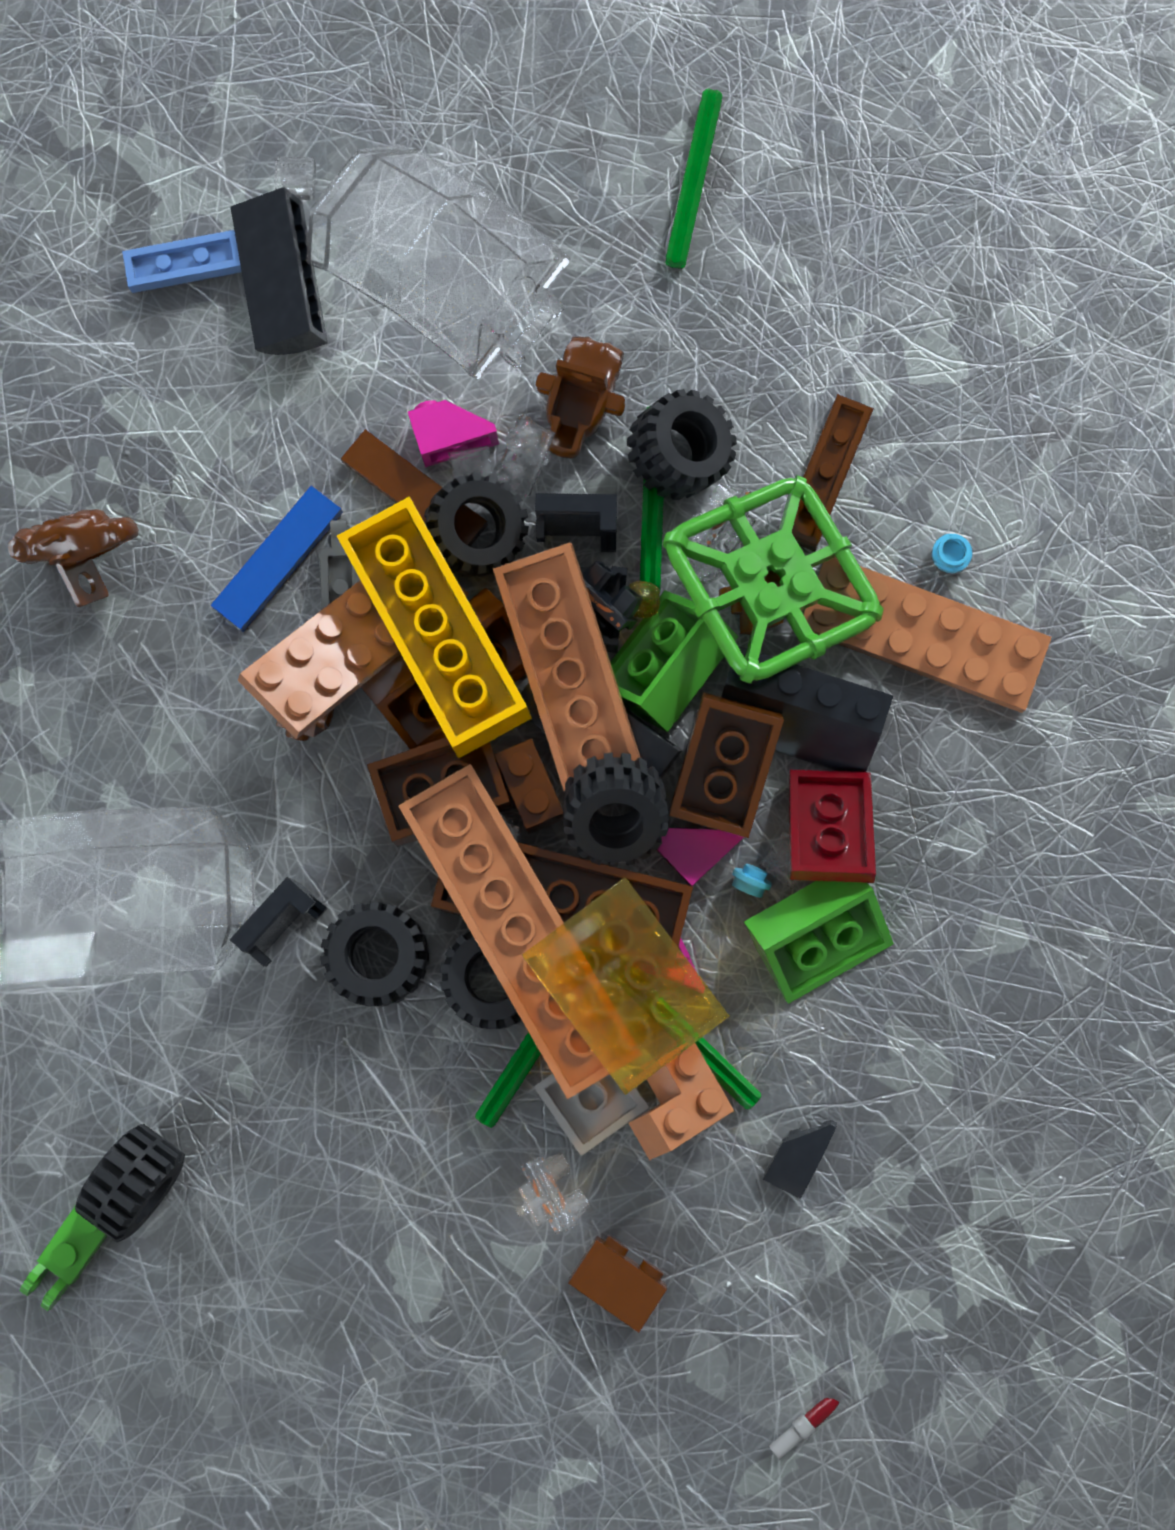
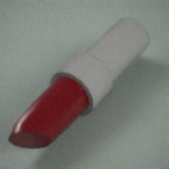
[769,1398,839,1460]

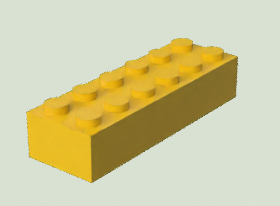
[337,496,532,758]

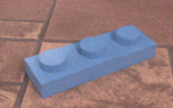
[122,230,242,293]

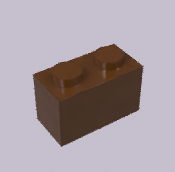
[494,738,563,835]
[568,1235,667,1333]

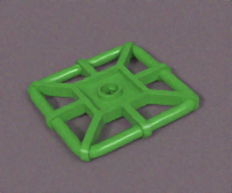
[663,475,884,683]

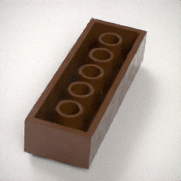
[431,842,693,970]

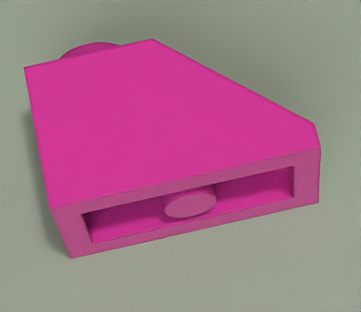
[408,400,499,468]

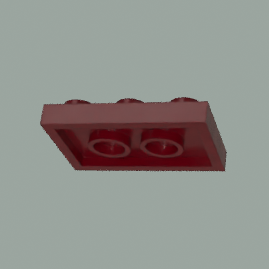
[789,770,876,883]

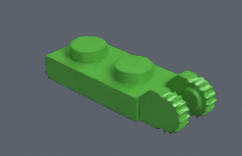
[19,1205,107,1311]

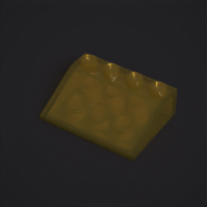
[522,877,730,1095]

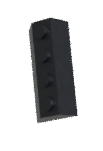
[721,646,893,772]

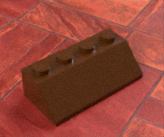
[361,588,526,749]

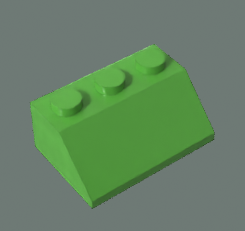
[610,590,738,732]
[744,881,894,1004]

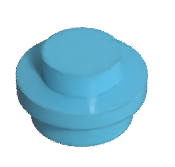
[932,534,972,573]
[732,864,772,898]

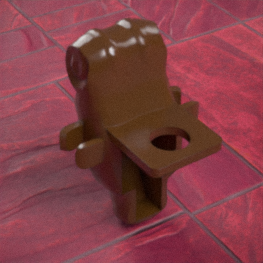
[535,337,625,459]
[8,509,139,607]

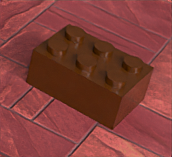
[669,692,784,838]
[367,737,512,847]

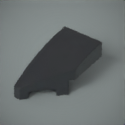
[763,1120,837,1199]

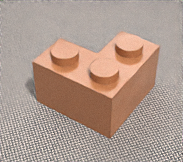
[629,1037,734,1160]

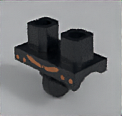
[582,561,644,633]

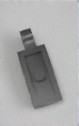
[319,520,360,610]

